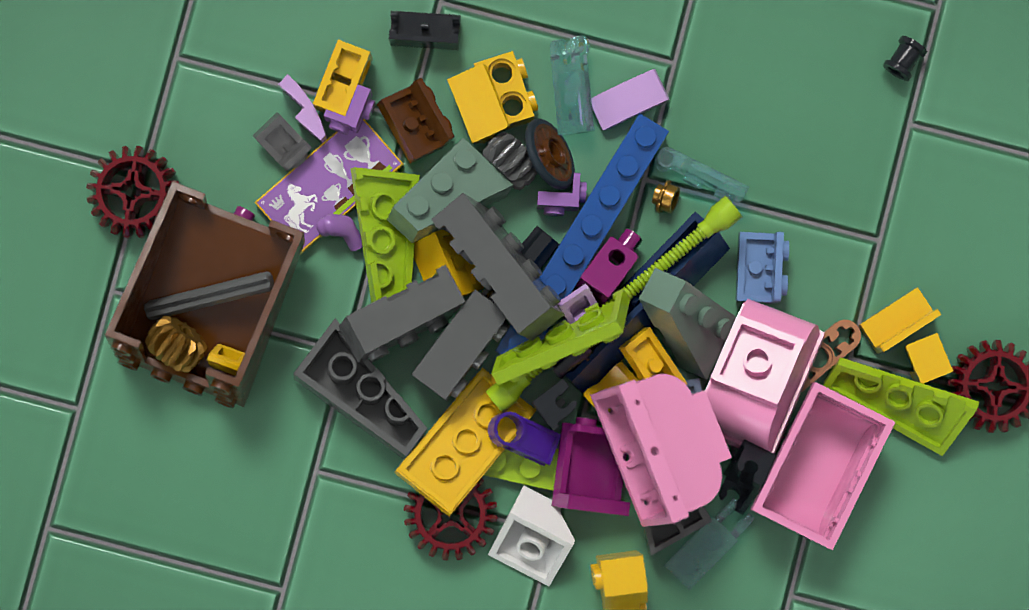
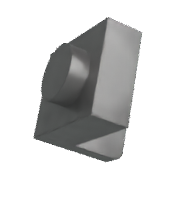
[252,112,311,171]

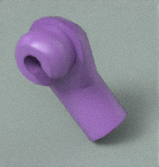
[317,214,363,251]

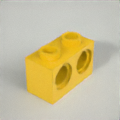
[313,39,373,116]
[474,51,539,132]

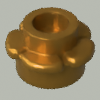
[652,180,680,213]

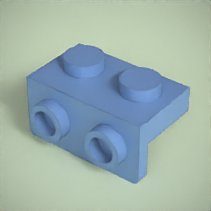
[735,232,789,304]

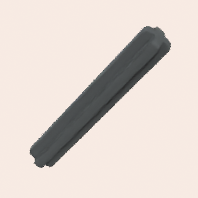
[144,271,275,320]

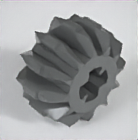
[482,132,538,190]

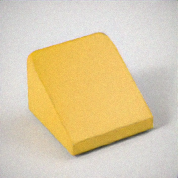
[207,344,245,376]

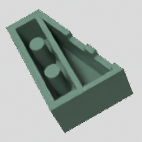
[387,138,513,243]
[639,268,736,380]

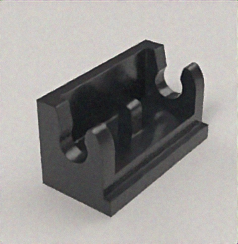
[389,11,461,50]
[531,379,577,431]
[719,439,776,515]

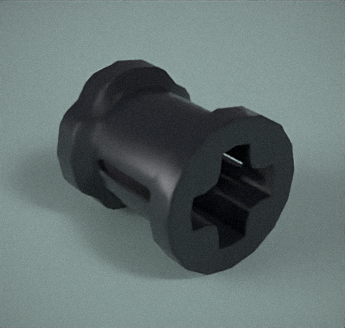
[883,35,927,81]

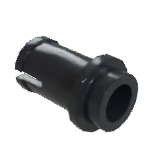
[551,346,594,379]

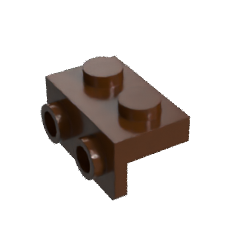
[376,78,454,164]

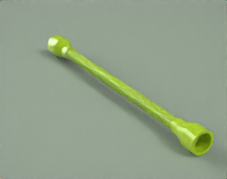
[486,196,743,413]

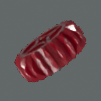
[86,146,180,239]
[946,340,1029,433]
[404,478,498,561]

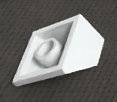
[488,486,575,587]

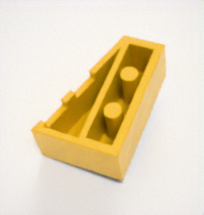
[590,550,648,610]

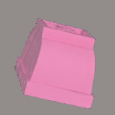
[705,298,825,454]
[590,374,732,527]
[750,382,895,550]

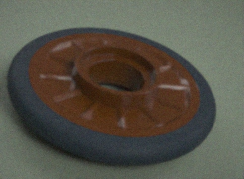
[525,119,575,190]

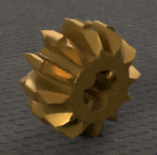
[145,316,207,372]

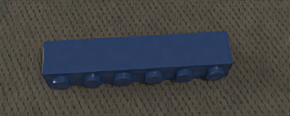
[564,212,730,394]

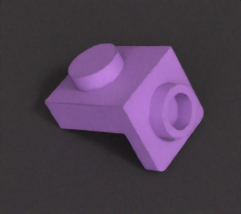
[324,84,376,135]
[537,173,587,216]

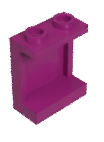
[551,417,631,516]

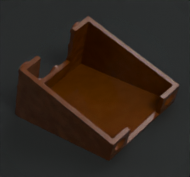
[105,181,305,408]

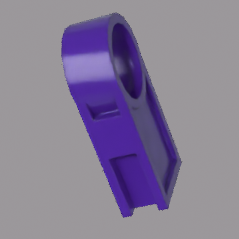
[488,412,561,466]

